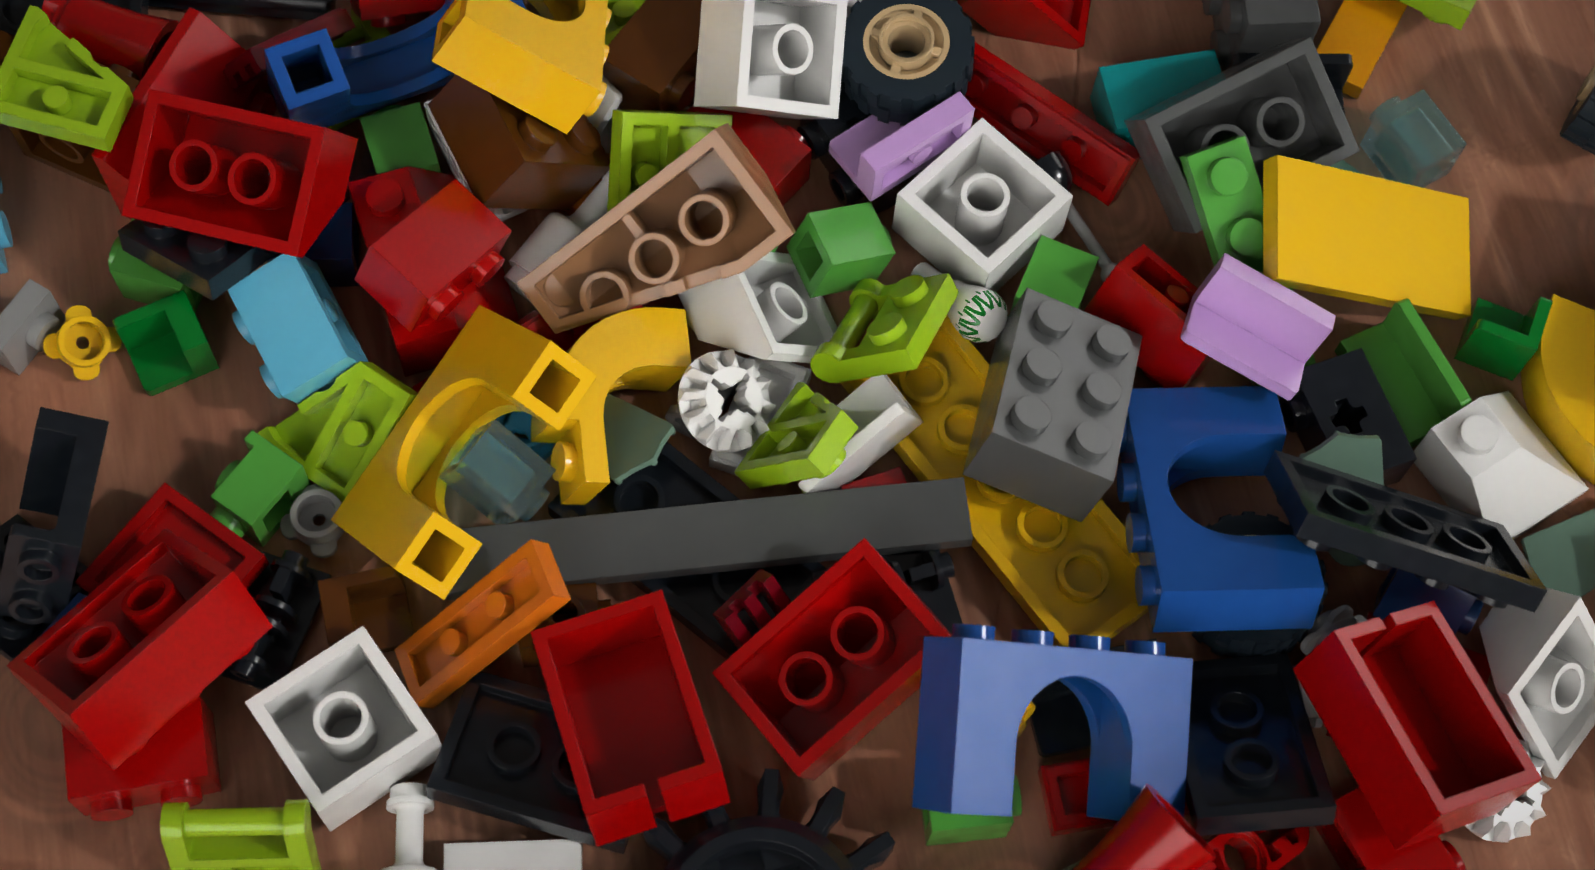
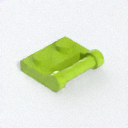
[810,273,959,383]
[160,799,321,870]

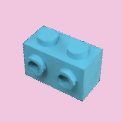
[227,254,369,404]

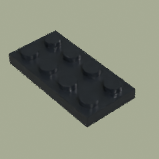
[547,442,827,659]
[1264,450,1548,613]

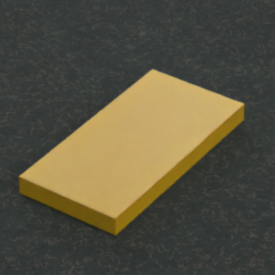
[1263,155,1471,320]

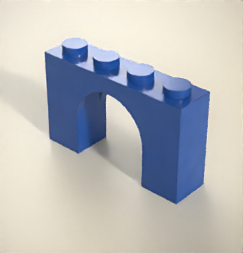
[264,0,526,128]
[1117,386,1325,633]
[912,623,1193,821]

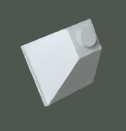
[678,252,837,363]
[1414,391,1589,540]
[1479,588,1595,779]

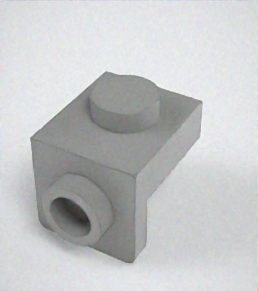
[0,279,65,376]

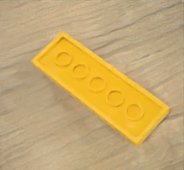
[840,315,1149,647]

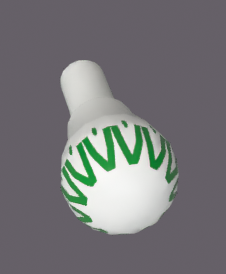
[911,262,1008,343]

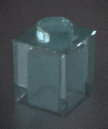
[1360,89,1467,188]
[439,419,556,525]

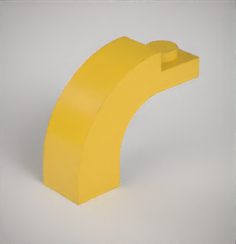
[1521,294,1595,485]
[531,307,692,505]

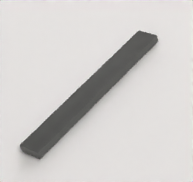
[446,477,973,600]

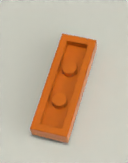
[394,539,571,709]

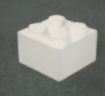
[694,0,848,119]
[892,118,1073,292]
[245,626,442,832]

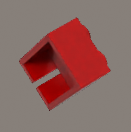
[530,589,731,847]
[1293,601,1542,850]

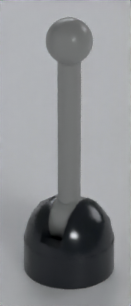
[1035,151,1118,283]

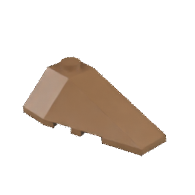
[516,123,795,334]

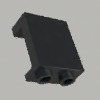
[0,407,109,624]

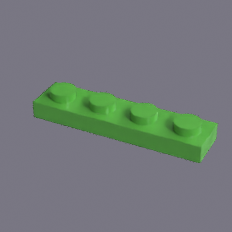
[1179,136,1316,386]

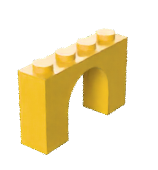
[431,0,612,134]
[331,305,597,600]

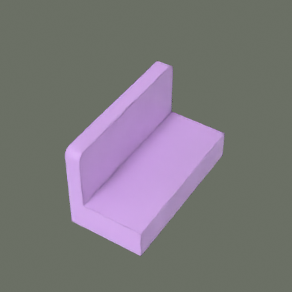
[829,91,975,202]
[1180,253,1336,400]

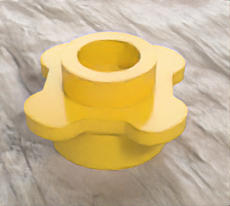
[43,305,122,381]

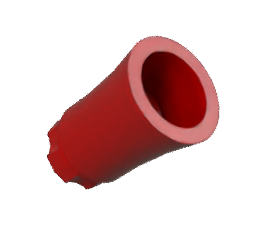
[41,0,179,79]
[1072,783,1217,870]

